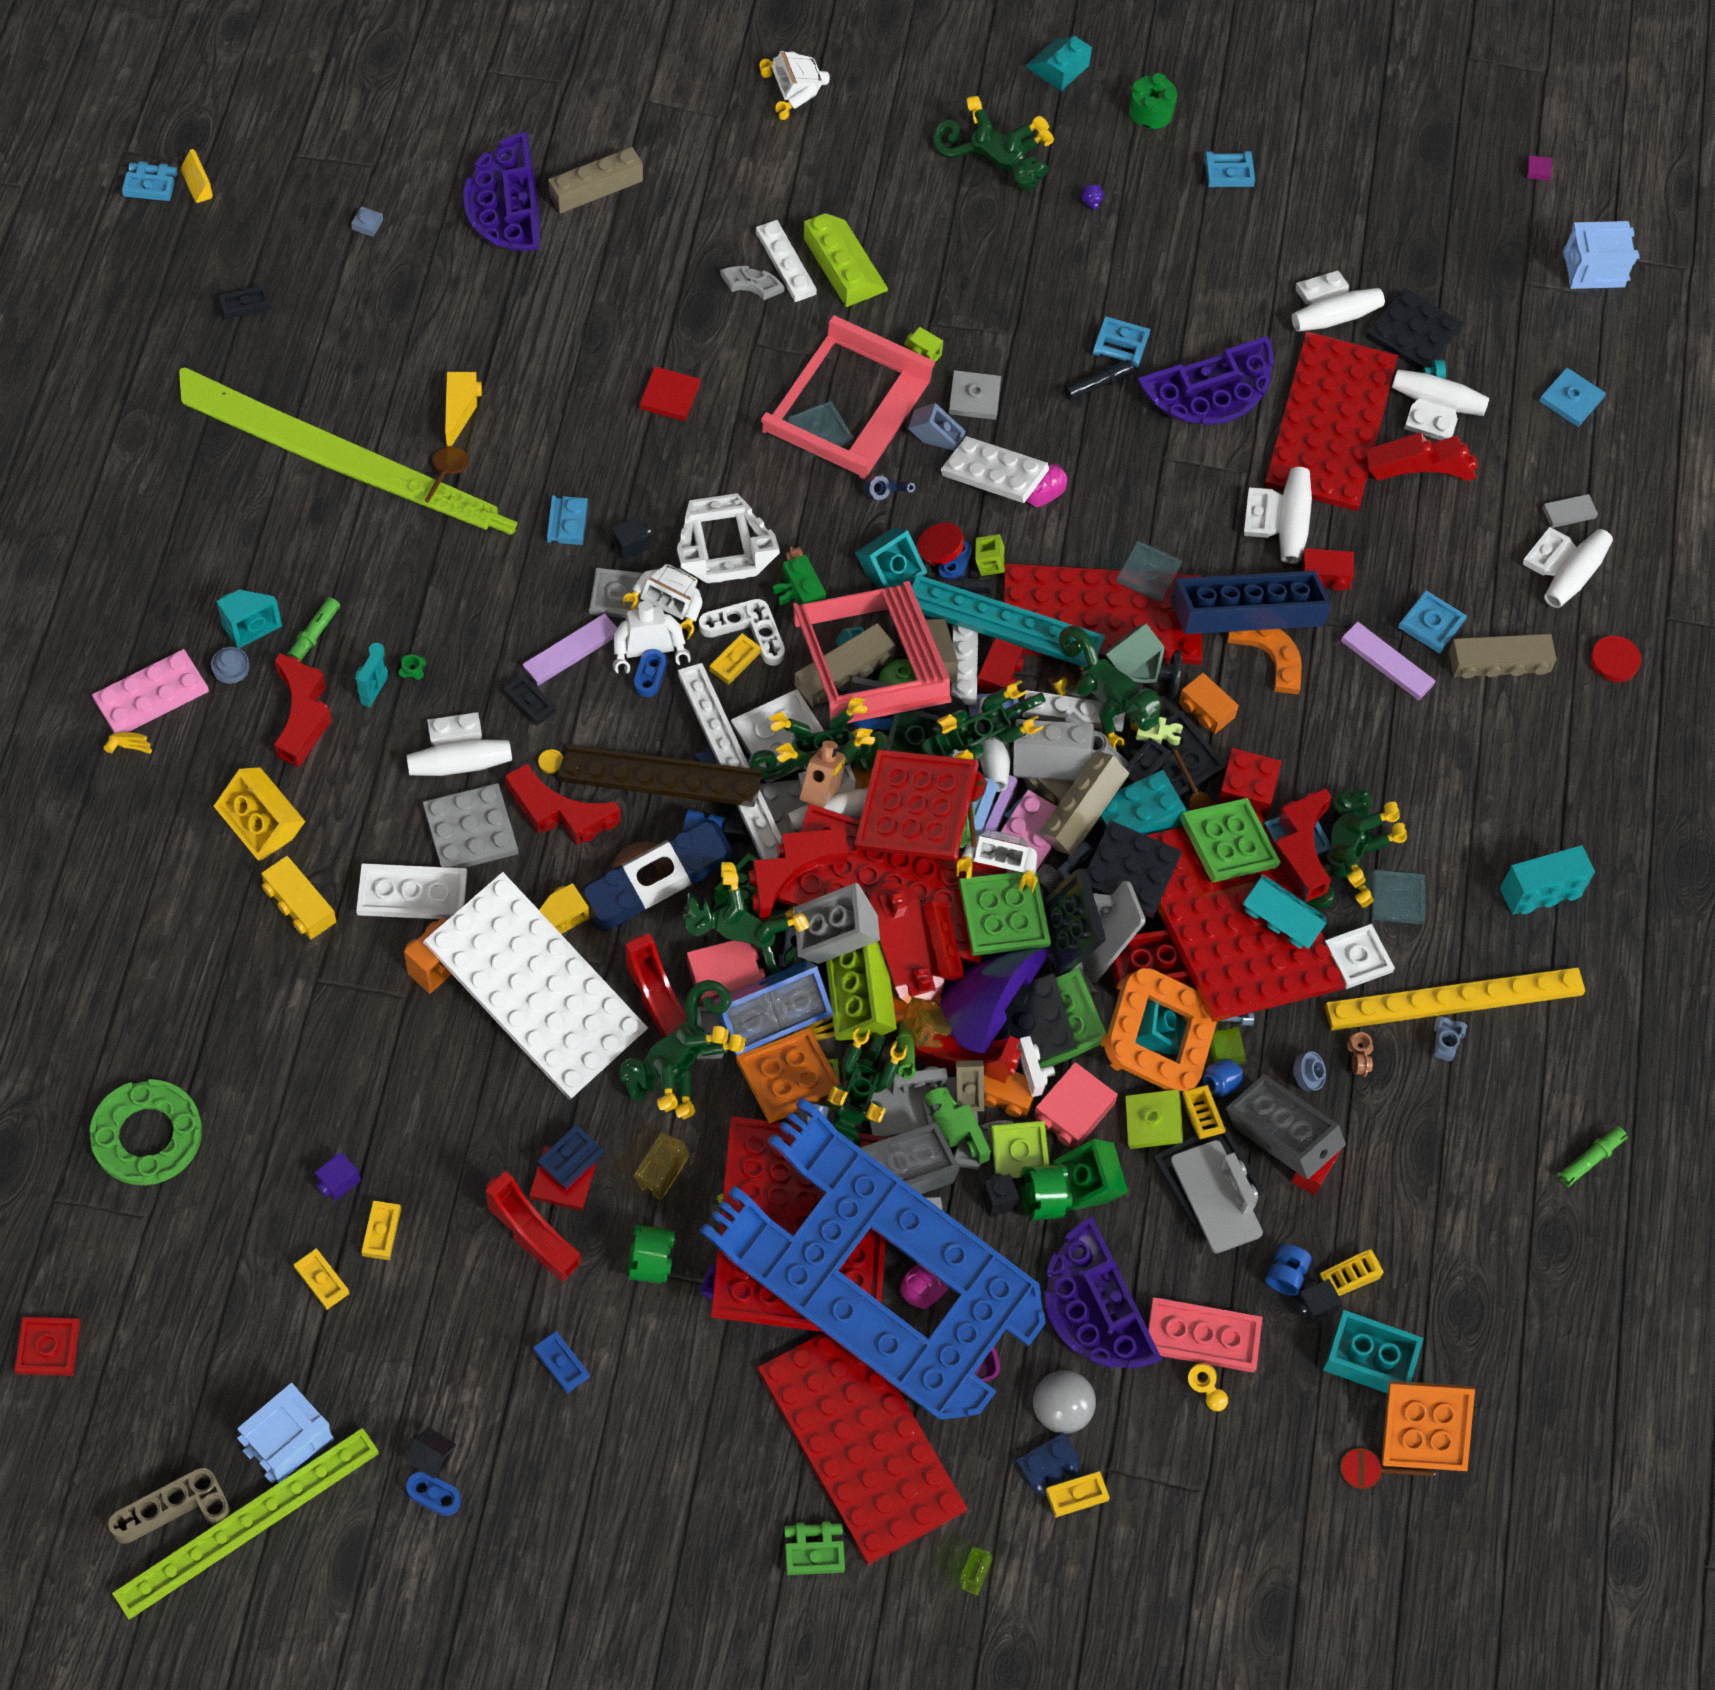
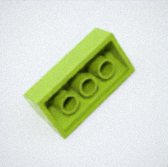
[804,213,888,307]
[826,941,897,1040]

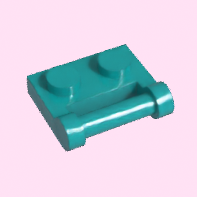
[355,643,388,708]

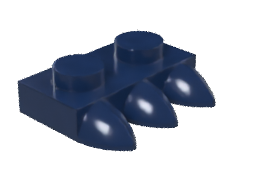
[1015,1433,1080,1496]

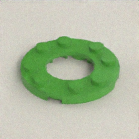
[90,1079,202,1185]

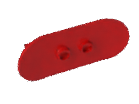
[869,882,944,1007]

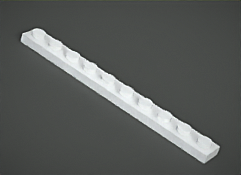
[678,663,781,860]

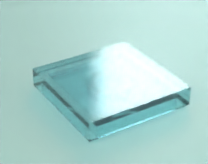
[788,401,853,459]
[1116,541,1182,602]
[1372,870,1425,925]

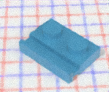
[547,496,588,545]

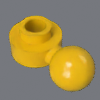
[1188,1363,1228,1411]

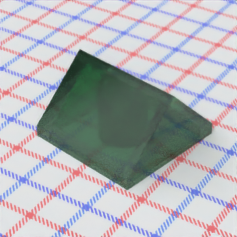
[885,710,943,754]

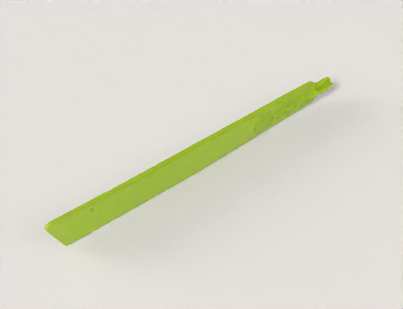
[179,368,517,535]

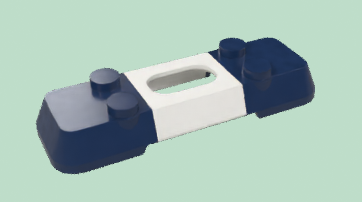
[580,820,734,931]

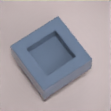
[351,207,383,237]

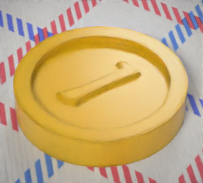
[538,749,563,774]

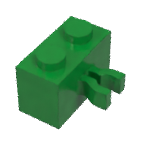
[773,554,826,606]

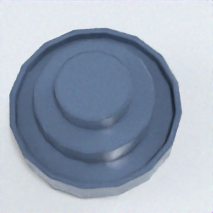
[211,647,250,684]
[1293,1052,1326,1091]

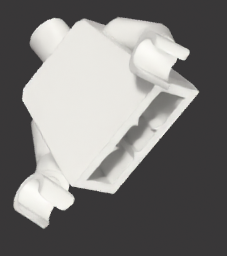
[613,601,691,674]

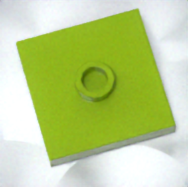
[1126,1089,1183,1149]
[990,1121,1049,1179]

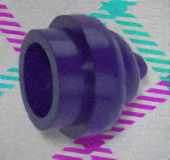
[1081,185,1104,210]

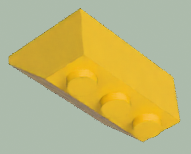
[214,767,305,861]

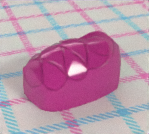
[1026,463,1067,507]
[900,1264,949,1309]

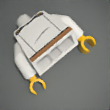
[759,51,829,120]
[623,565,702,640]
[956,830,1037,893]

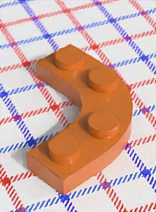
[1227,629,1302,694]

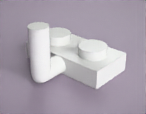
[1018,1036,1055,1097]

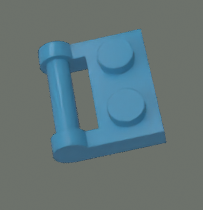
[1204,151,1255,187]
[1093,316,1151,368]

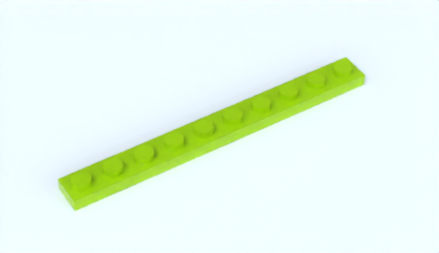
[112,1428,379,1620]

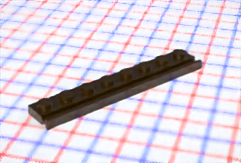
[557,745,764,807]

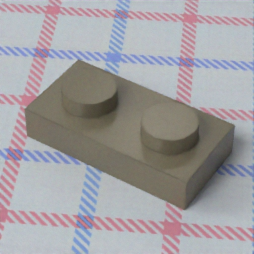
[956,1060,984,1112]

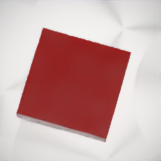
[640,367,700,421]
[530,1146,597,1211]
[14,1317,80,1376]

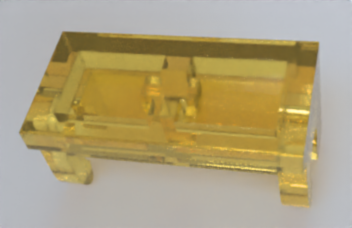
[902,997,952,1048]
[633,1132,689,1200]

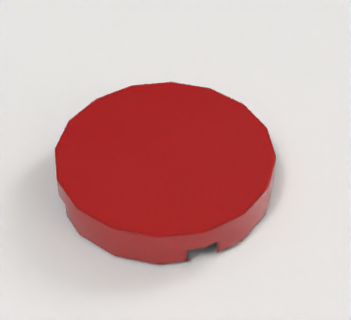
[916,523,965,566]
[1590,636,1641,682]

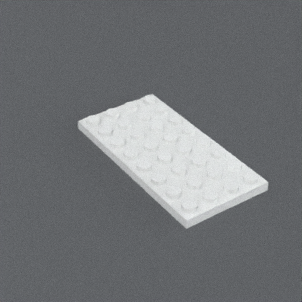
[423,872,648,1100]

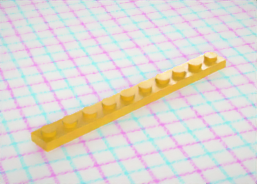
[1325,968,1585,1030]

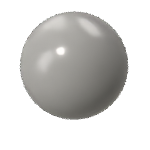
[1033,1370,1096,1434]

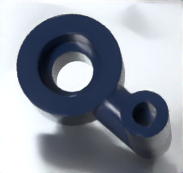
[865,475,915,500]

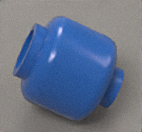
[1203,1058,1243,1097]

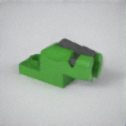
[923,1087,990,1164]

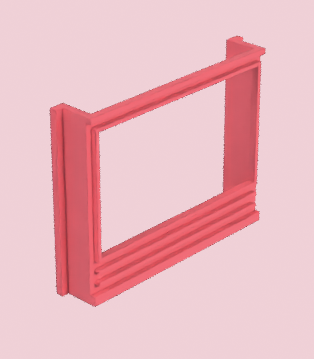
[761,315,935,480]
[793,581,951,723]

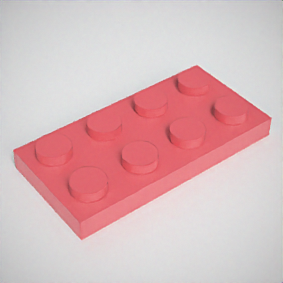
[1148,1297,1263,1373]

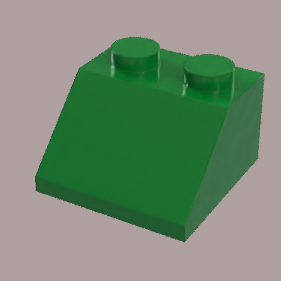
[1053,1139,1128,1211]

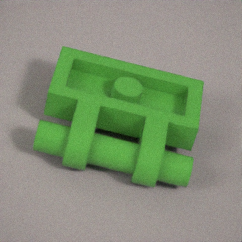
[784,1521,845,1575]

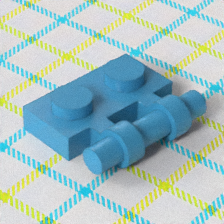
[122,161,177,201]

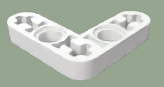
[699,599,785,666]

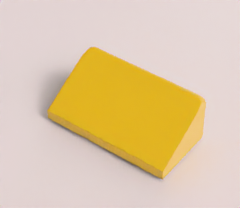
[181,149,213,203]

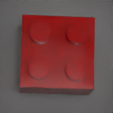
[1217,748,1282,818]

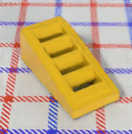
[1181,1085,1225,1139]
[1319,1249,1383,1296]

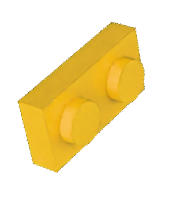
[709,633,761,685]
[361,1201,401,1260]
[294,1248,350,1310]
[1046,1471,1110,1518]

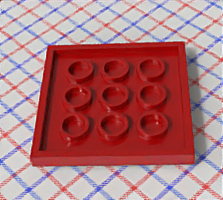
[854,750,979,860]

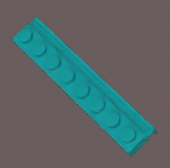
[912,575,1105,668]

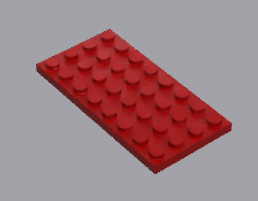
[1264,331,1398,512]
[1004,564,1202,665]
[778,804,1008,965]
[758,1333,968,1566]

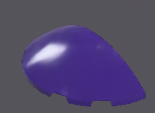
[463,132,540,251]
[1138,336,1274,425]
[939,947,1049,1053]
[1044,1217,1162,1368]

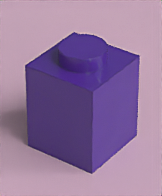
[315,1152,361,1201]

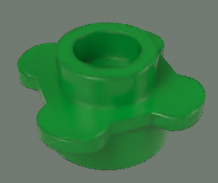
[399,654,426,680]

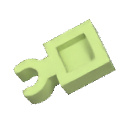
[1136,717,1183,745]

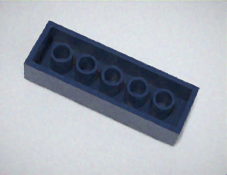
[1170,571,1331,634]

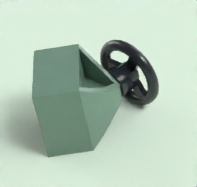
[1102,623,1182,699]

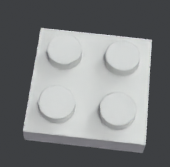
[1324,924,1394,989]

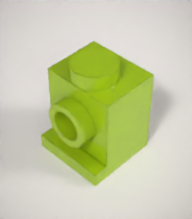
[904,327,943,362]
[975,534,1005,576]

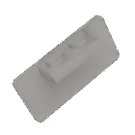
[1082,881,1145,983]
[869,1066,978,1137]
[1171,1140,1263,1253]

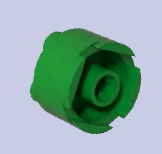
[1129,73,1177,129]
[1020,1164,1072,1221]
[627,1224,675,1284]

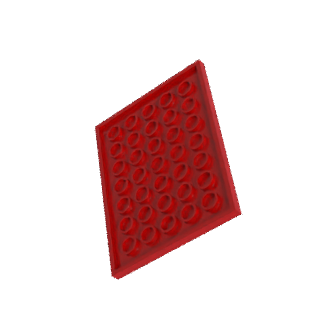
[1146,811,1346,1022]
[711,1116,890,1332]

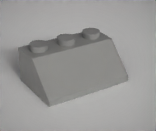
[1013,719,1095,781]
[794,883,880,964]

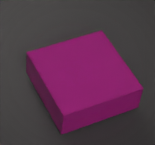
[1527,155,1552,181]

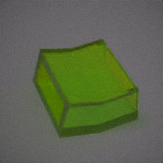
[1210,1027,1247,1065]
[959,1547,993,1596]

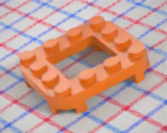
[1101,968,1217,1092]

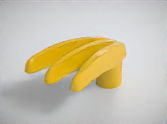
[104,732,152,754]
[794,1015,835,1040]

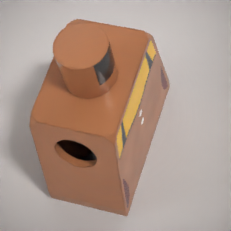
[799,741,845,808]

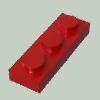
[924,900,965,981]

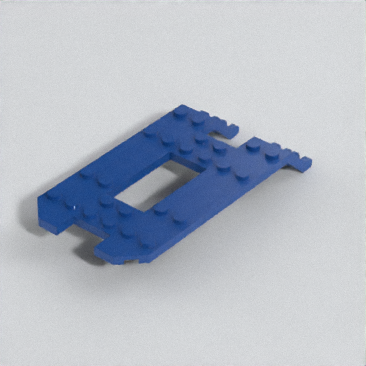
[699,1097,1046,1420]

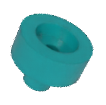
[1423,359,1446,379]

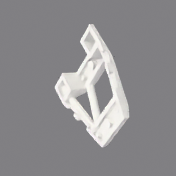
[677,493,780,583]

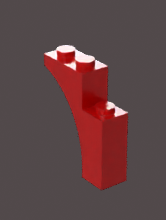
[1366,432,1478,481]
[274,653,332,768]
[505,764,621,845]
[1274,789,1331,902]
[748,828,848,919]
[625,933,686,1039]
[915,1026,1022,1084]
[486,1171,581,1283]

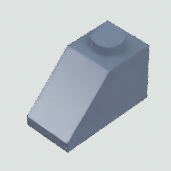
[908,403,966,451]

